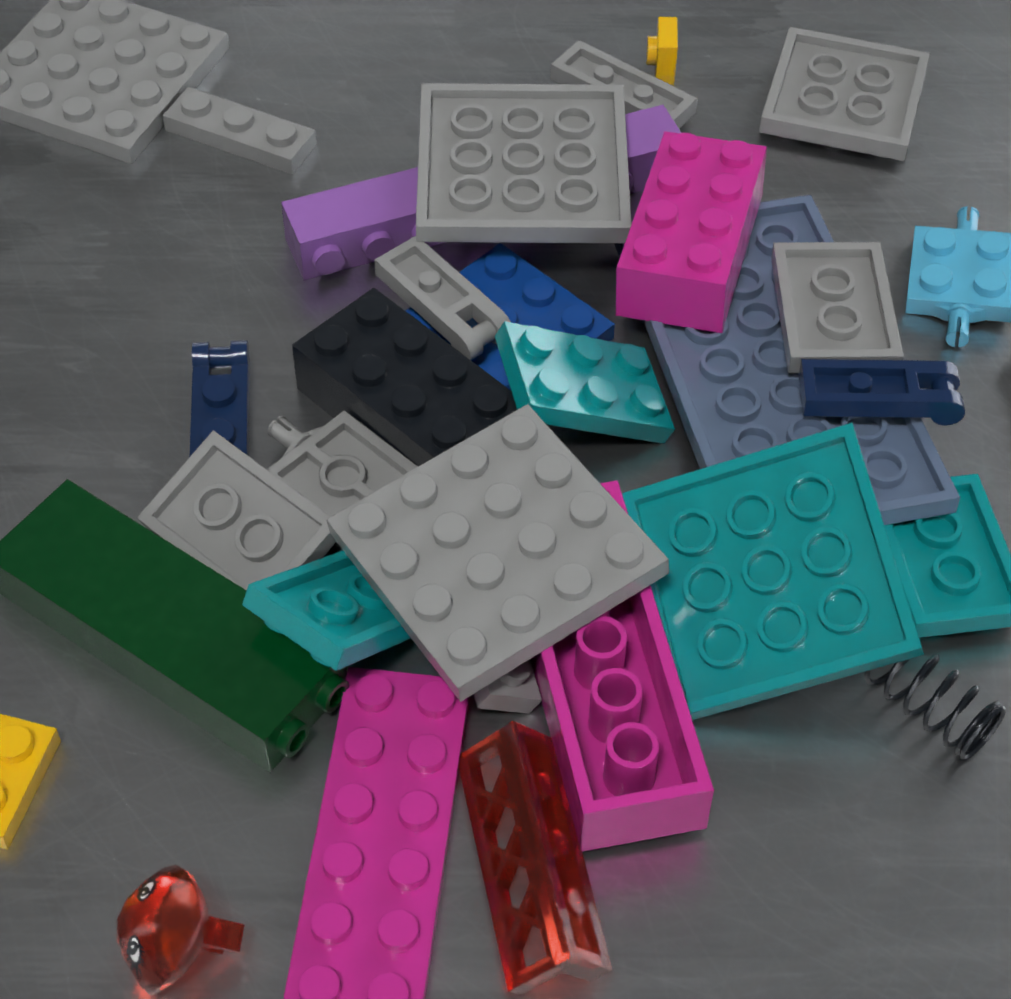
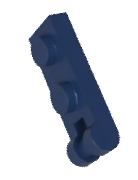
[189,340,250,457]
[799,359,965,426]

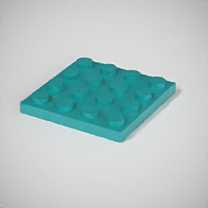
[622,423,924,720]

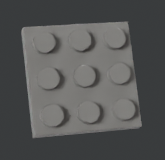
[759,26,930,161]

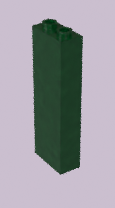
[0,479,349,773]

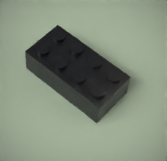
[292,288,517,466]

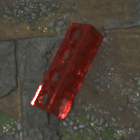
[459,721,613,996]

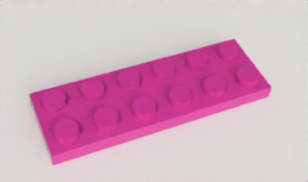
[283,667,470,999]

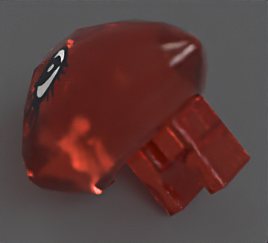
[116,865,244,995]

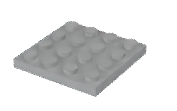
[0,0,230,164]
[416,83,632,243]
[326,404,669,702]

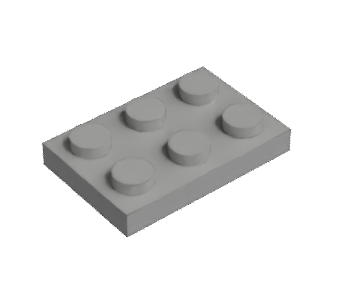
[771,242,904,373]
[137,430,336,591]

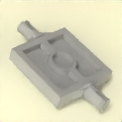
[267,410,418,551]

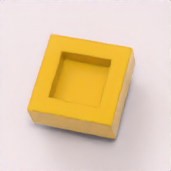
[646,16,678,86]

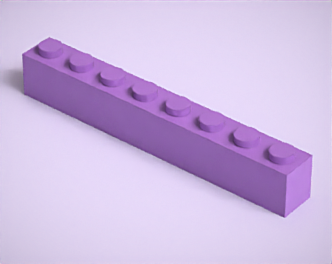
[281,105,681,281]

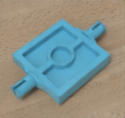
[905,206,1011,347]

